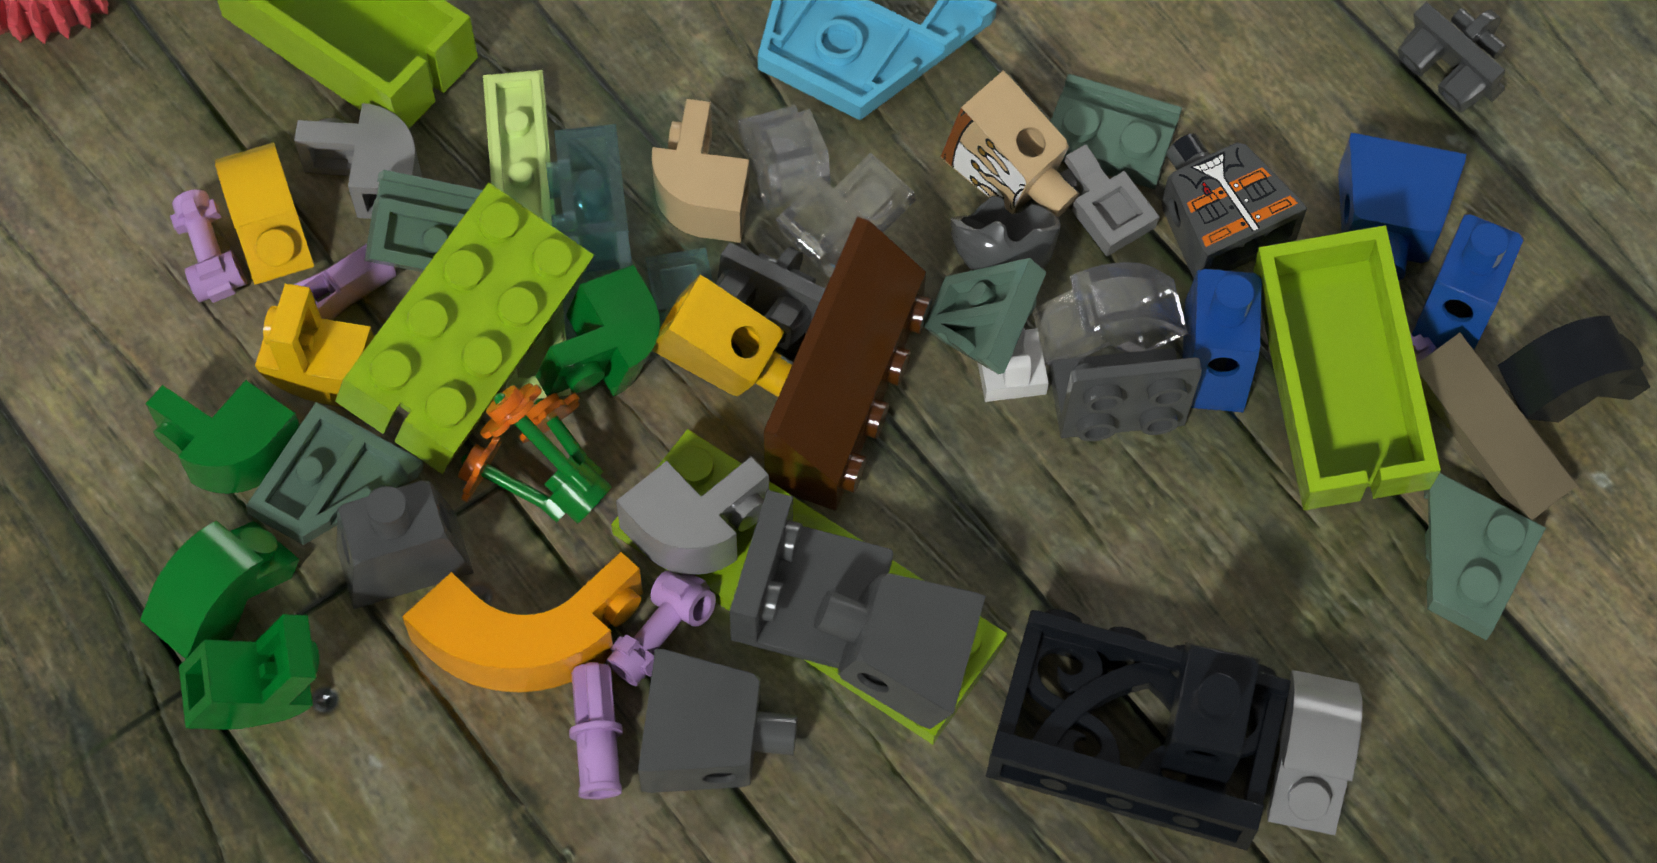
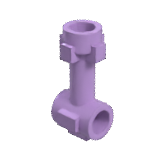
[170,190,247,303]
[606,570,716,686]

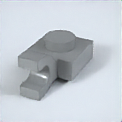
[1061,144,1160,257]

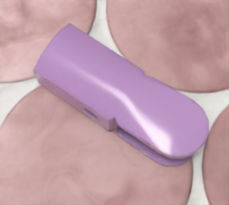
[294,243,396,320]

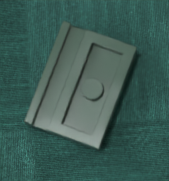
[1050,73,1182,190]
[364,169,483,272]

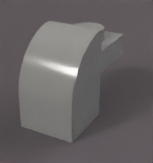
[294,103,422,219]
[616,457,769,575]
[1266,670,1362,835]

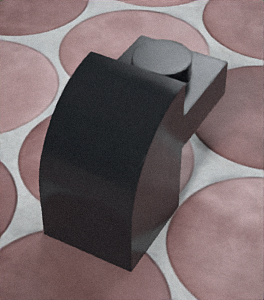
[1497,316,1650,423]

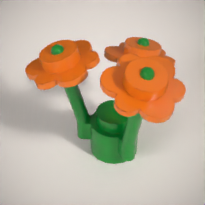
[458,383,612,524]

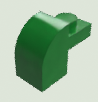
[535,264,660,397]
[145,380,300,494]
[140,520,300,659]
[179,614,319,730]

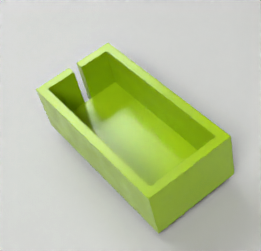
[217,0,478,129]
[335,183,594,474]
[1253,225,1441,511]

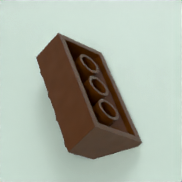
[764,216,932,511]

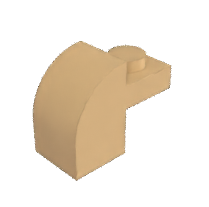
[652,99,750,243]

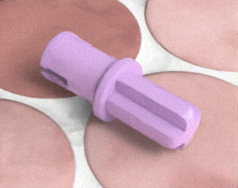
[569,662,623,800]

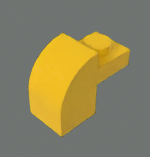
[215,142,315,285]
[255,283,374,407]

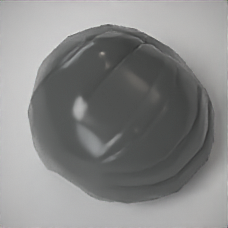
[950,196,1061,270]

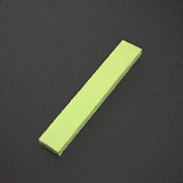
[483,70,571,399]

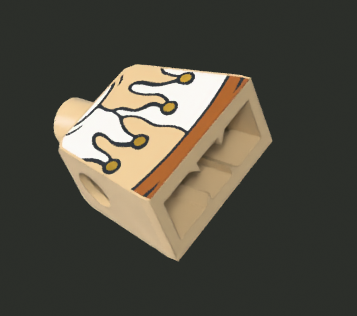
[941,70,1080,217]

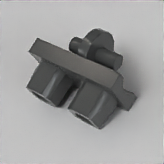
[1398,2,1506,113]
[716,243,825,350]

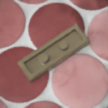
[1417,333,1578,520]

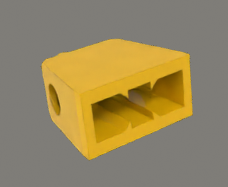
[652,274,793,397]

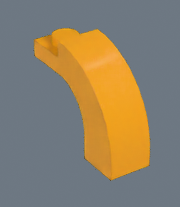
[402,552,643,692]

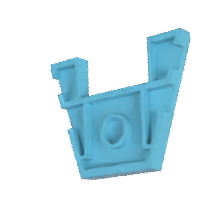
[758,0,997,120]

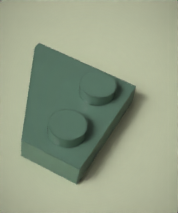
[924,258,1046,374]
[246,402,423,545]
[1424,473,1546,641]

